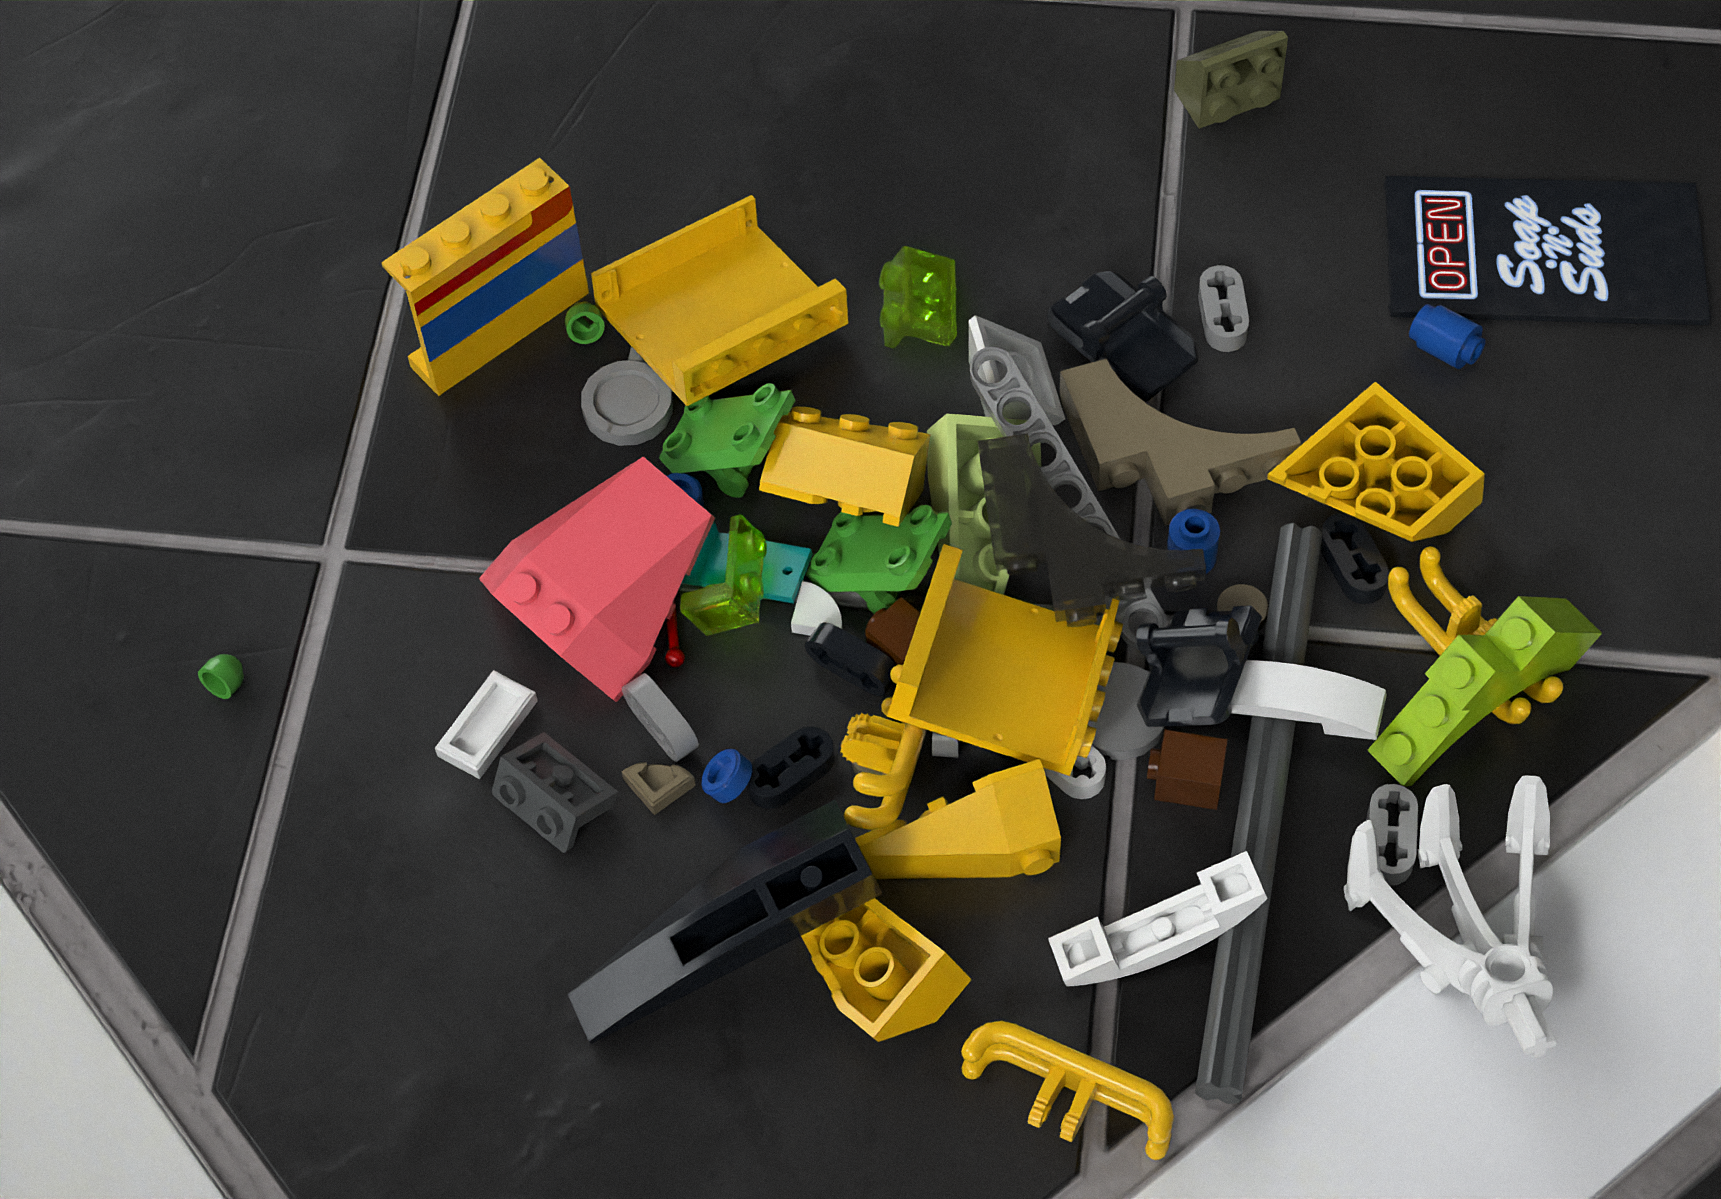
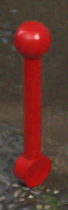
[665,590,685,668]

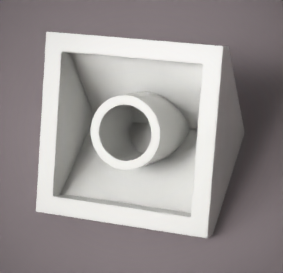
[969,315,1065,425]

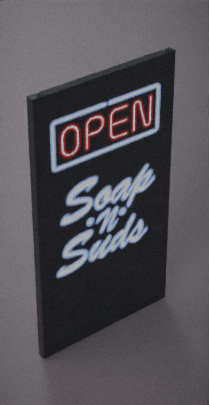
[1383,176,1711,326]

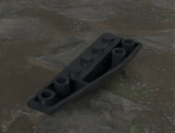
[568,800,883,1044]

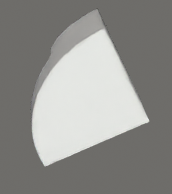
[791,581,842,636]

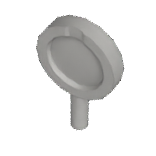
[581,346,673,446]

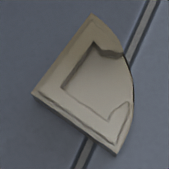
[621,762,696,815]

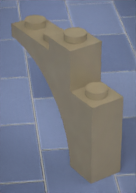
[1059,359,1302,525]

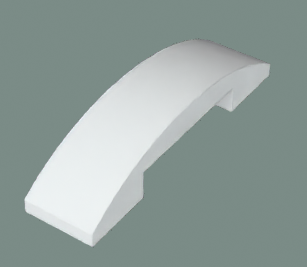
[1230,660,1387,740]
[1048,851,1268,987]

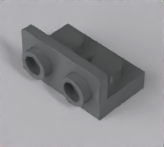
[492,732,618,853]

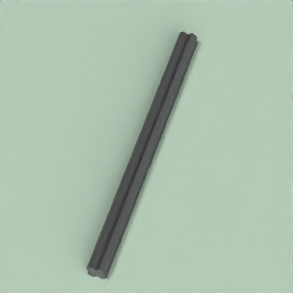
[1195,523,1323,1104]

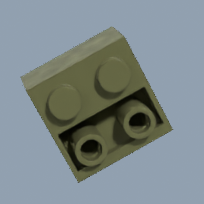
[1174,31,1288,129]

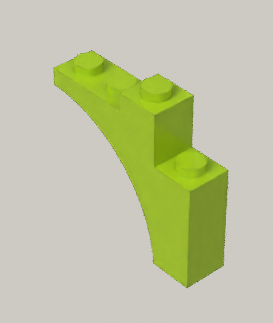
[1368,596,1602,787]

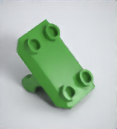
[659,383,796,498]
[806,505,952,614]

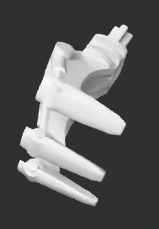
[1344,775,1557,1058]

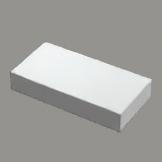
[435,670,538,779]

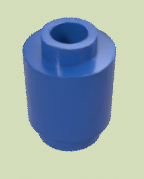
[1409,304,1485,369]
[1166,509,1220,579]

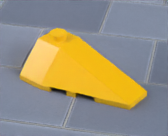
[855,759,1061,879]
[801,898,972,1042]

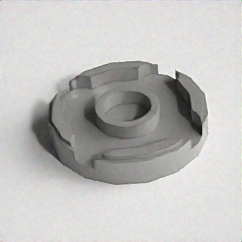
[1088,662,1166,760]

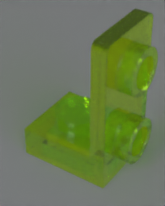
[680,514,767,636]

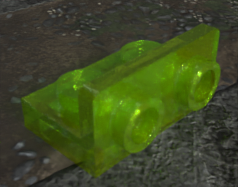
[879,245,957,348]

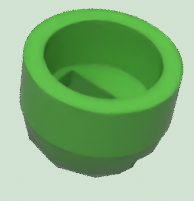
[565,301,605,344]
[198,654,244,699]

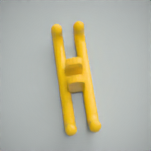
[1388,546,1563,724]
[840,664,926,830]
[961,1021,1174,1160]

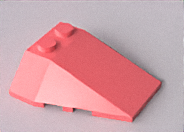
[479,457,715,702]

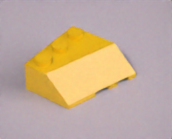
[1267,382,1485,542]
[759,407,930,527]

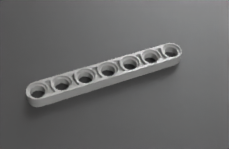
[970,346,1166,649]

